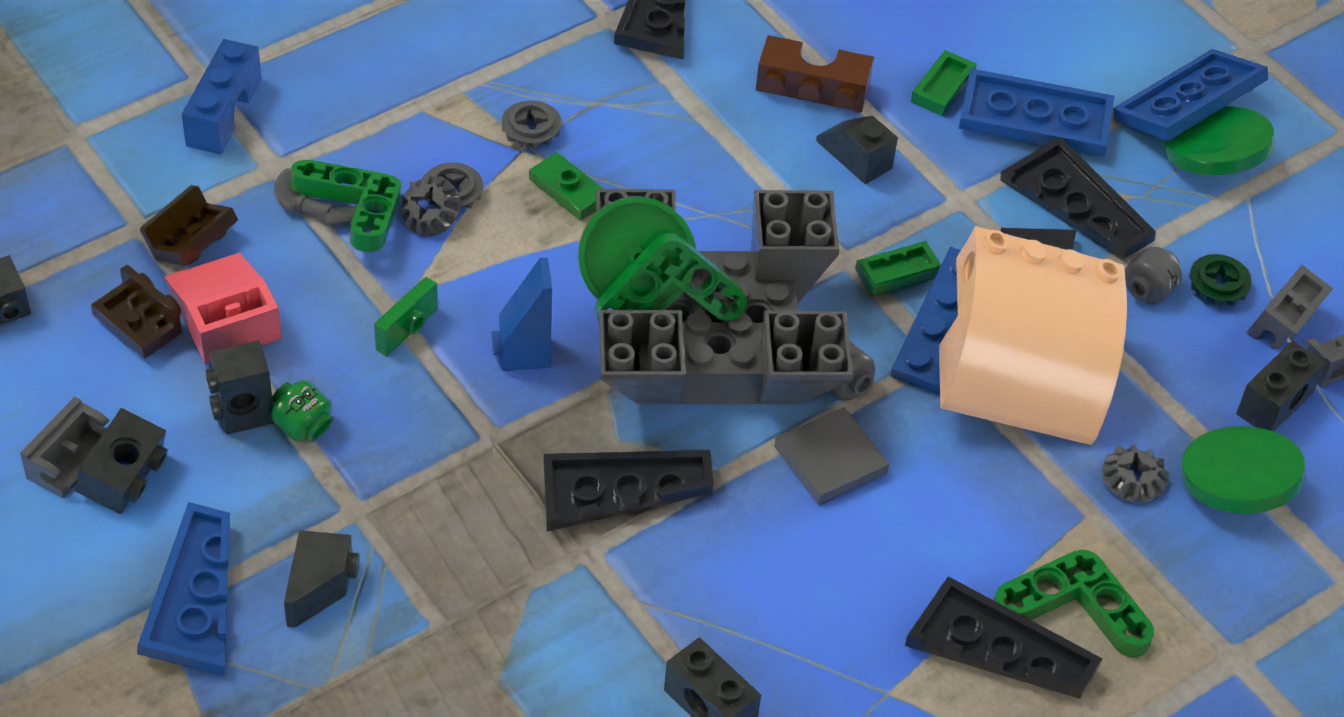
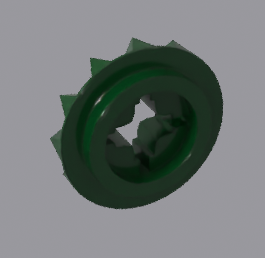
[1188,254,1252,306]

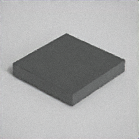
[774,407,889,505]

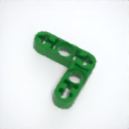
[290,160,401,252]
[594,233,747,322]
[994,550,1154,657]

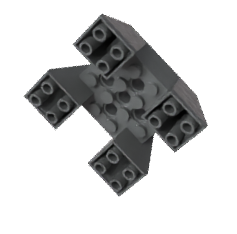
[596,189,853,405]

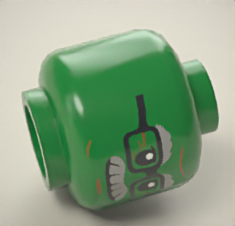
[271,380,334,442]

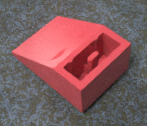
[164,253,282,364]

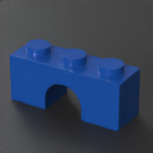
[181,39,262,154]

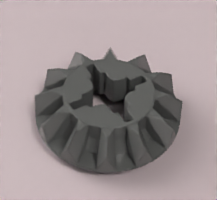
[502,101,561,149]
[425,163,483,209]
[399,175,460,236]
[1102,444,1169,502]

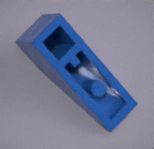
[491,258,552,371]

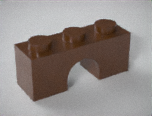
[756,35,874,112]

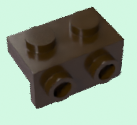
[140,185,238,266]
[91,264,182,359]

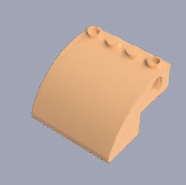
[939,226,1127,445]

